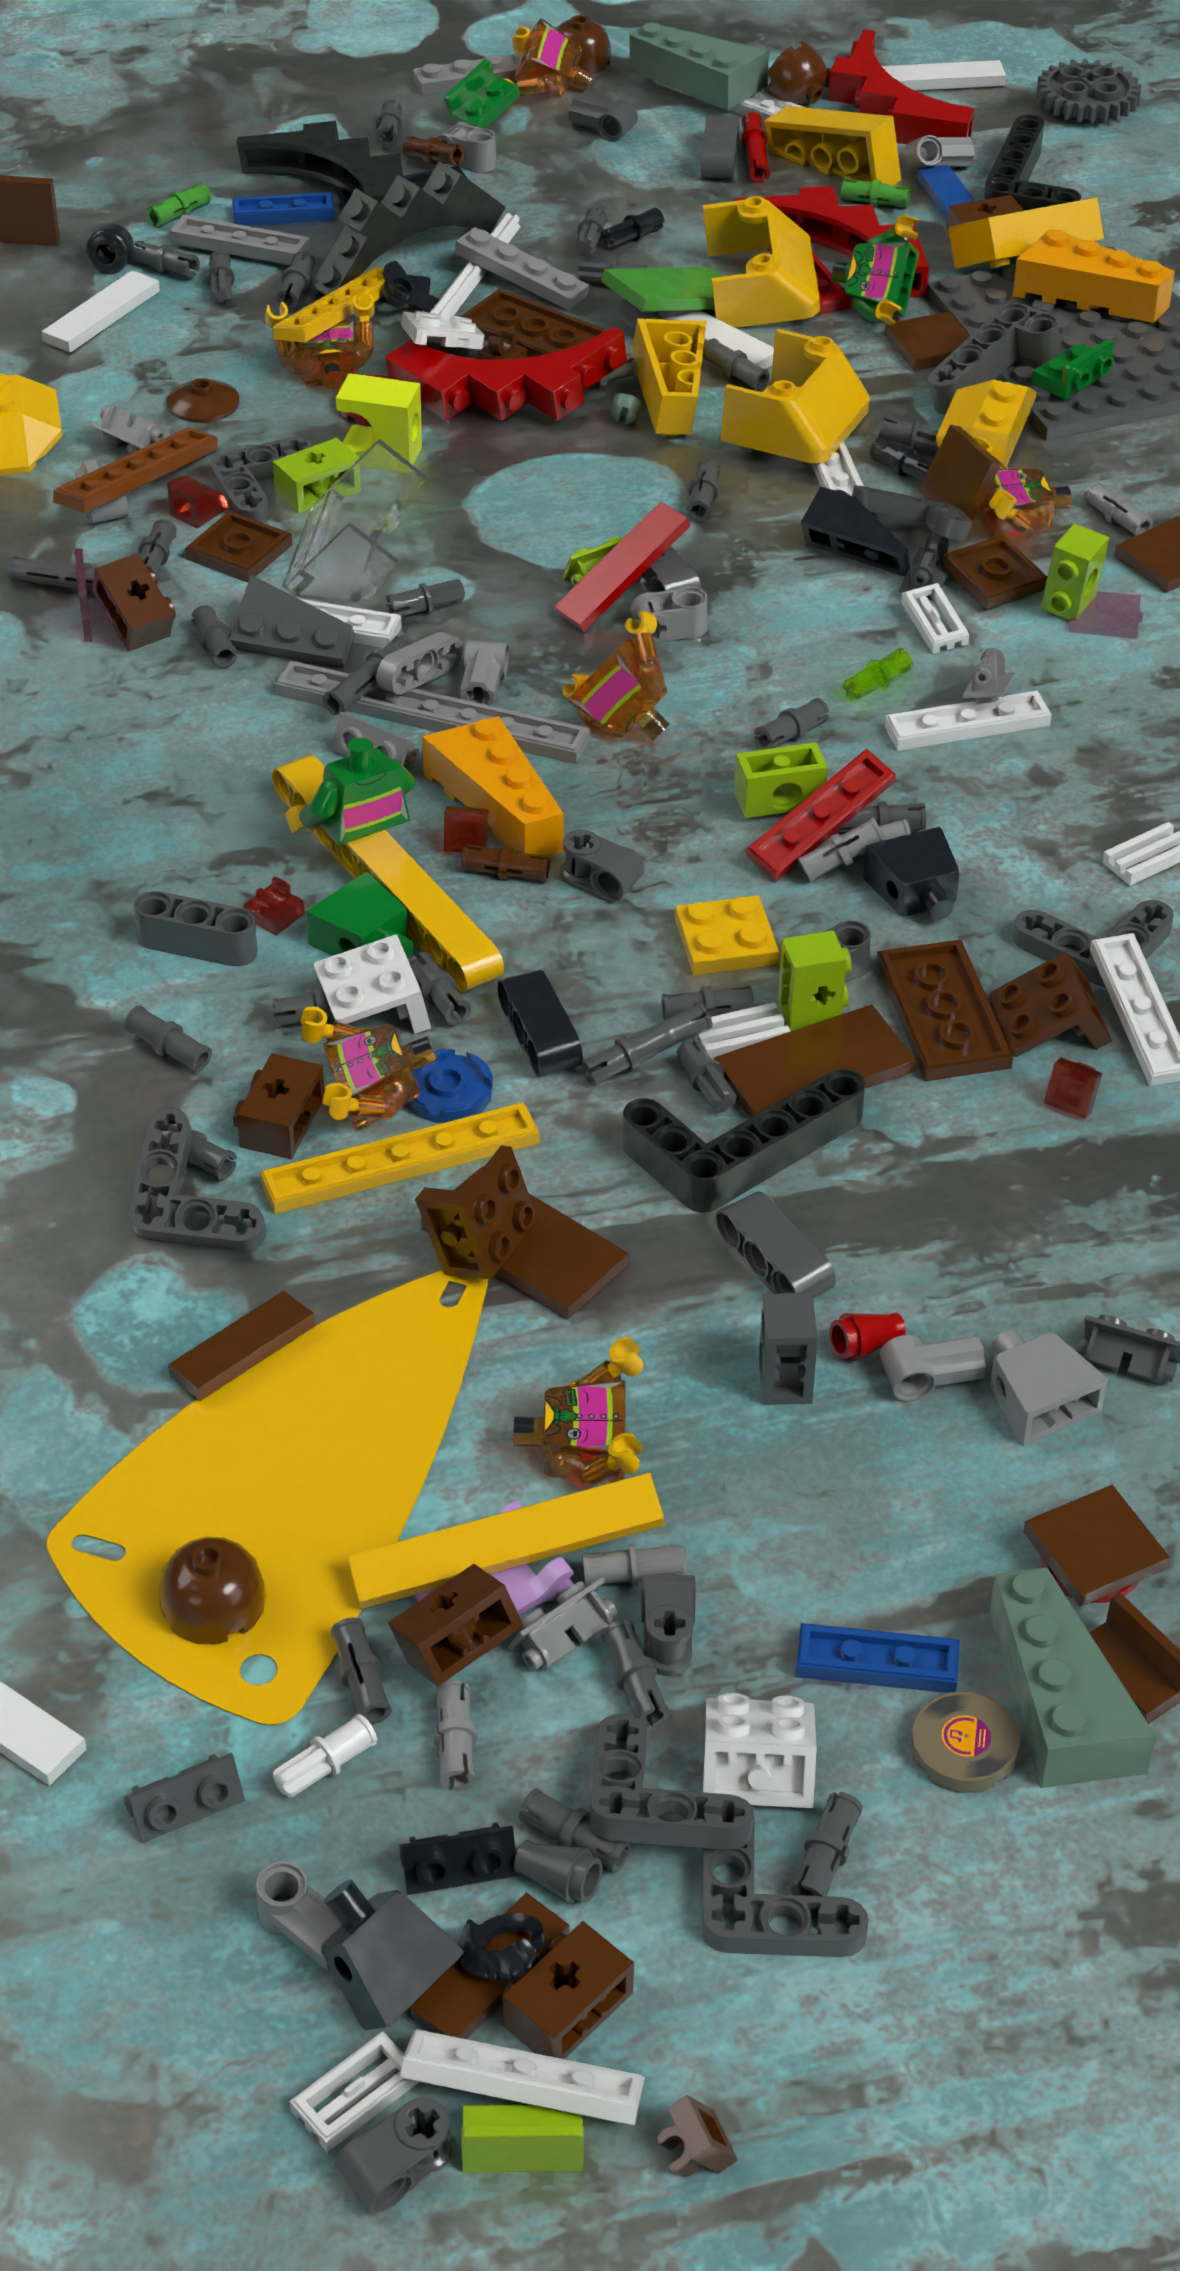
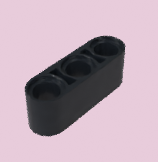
[497,969,583,1077]

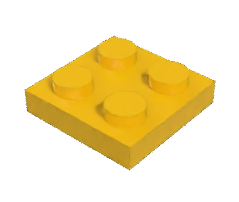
[675,895,779,976]

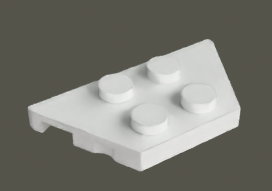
[401,311,484,349]

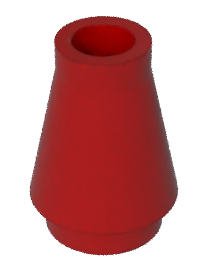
[829,1312,906,1361]

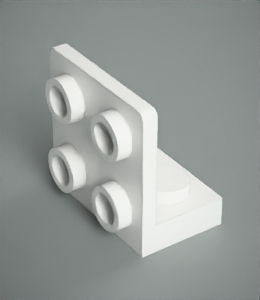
[314,934,431,1034]
[703,1693,817,1808]

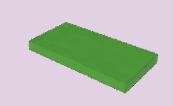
[601,267,723,312]

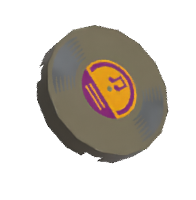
[910,1691,1021,1792]

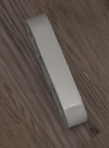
[376,631,463,695]

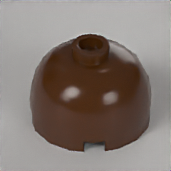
[555,15,611,76]
[763,41,827,107]
[159,1536,266,1644]

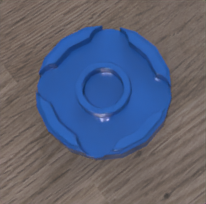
[402,1049,493,1123]

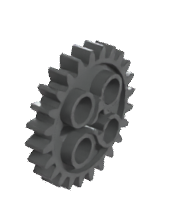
[1036,59,1141,123]

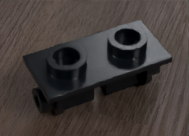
[399,1822,518,1895]

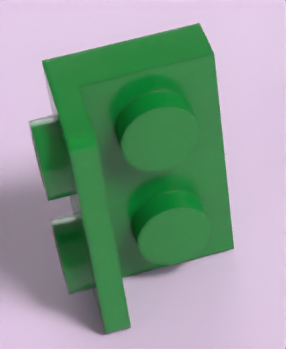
[444,59,521,128]
[1031,339,1114,400]

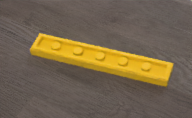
[273,268,385,343]
[260,1102,540,1214]
[348,1472,665,1610]

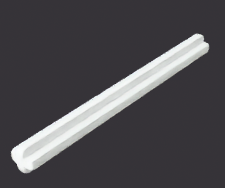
[430,213,520,320]

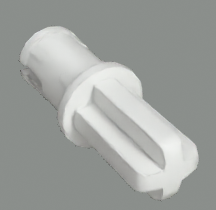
[272,1714,377,1798]

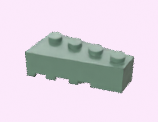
[629,22,769,111]
[989,1567,1156,1788]

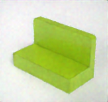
[461,2105,584,2173]

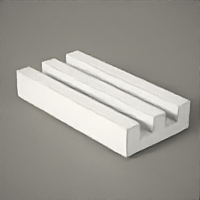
[901,583,970,654]
[1102,822,1180,886]
[693,1002,791,1060]
[289,2031,419,2152]

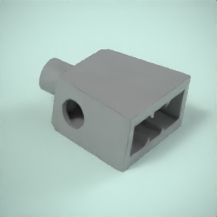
[990,1329,1108,1446]

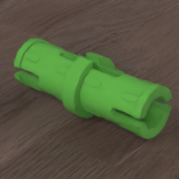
[841,178,910,208]
[147,182,211,228]

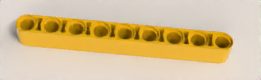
[272,754,505,993]

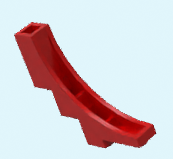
[824,29,975,147]
[735,186,929,298]
[385,327,627,421]

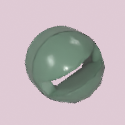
[611,393,642,425]

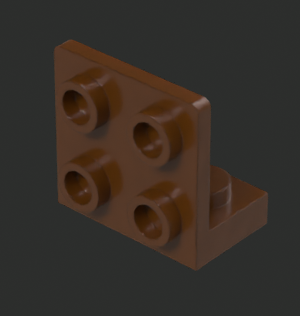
[990,951,1112,1057]
[415,1145,537,1280]

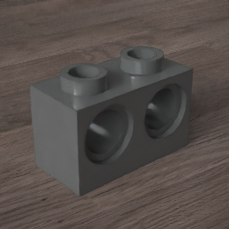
[758,1293,818,1405]

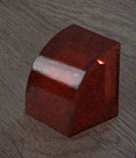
[167,476,228,529]

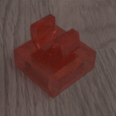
[444,806,489,853]
[243,876,305,936]
[1043,1057,1103,1119]

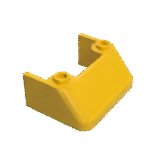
[702,196,820,328]
[720,329,870,463]

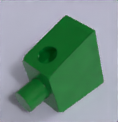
[306,872,414,959]

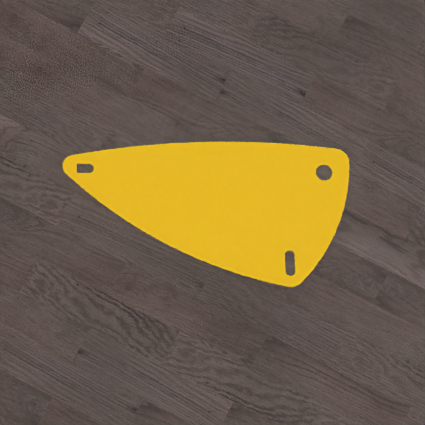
[47,1270,488,1725]

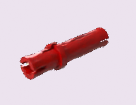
[741,112,771,183]

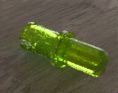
[843,648,913,700]

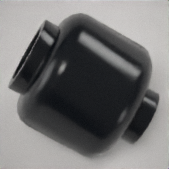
[86,223,135,273]

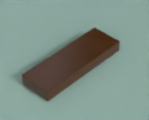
[168,1290,316,1401]
[411,1892,569,2039]

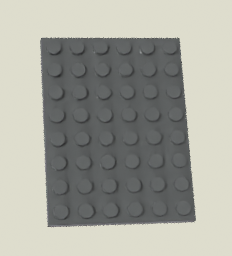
[926,246,1180,441]

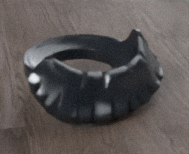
[457,1913,545,1982]

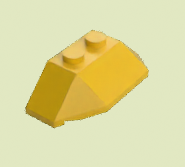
[0,374,63,476]
[936,380,1036,493]

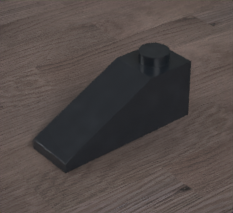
[801,486,910,577]

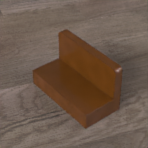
[1089,1593,1180,1724]

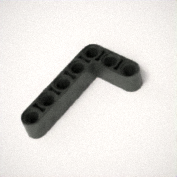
[984,114,1081,211]
[622,1068,866,1213]

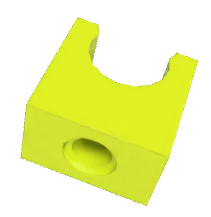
[336,373,422,472]

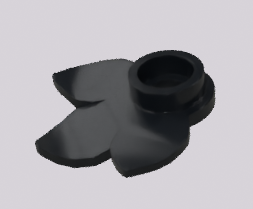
[382,261,439,312]

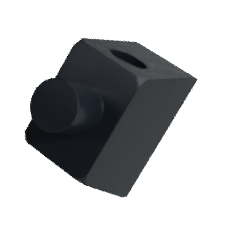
[863,827,959,920]
[321,1879,464,2030]

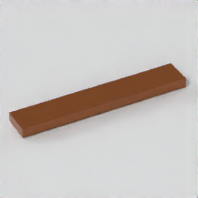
[53,427,218,513]

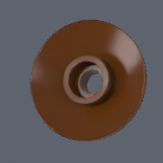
[167,378,239,423]

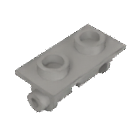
[88,404,165,453]
[963,648,1015,703]
[332,712,419,766]
[507,1577,618,1671]

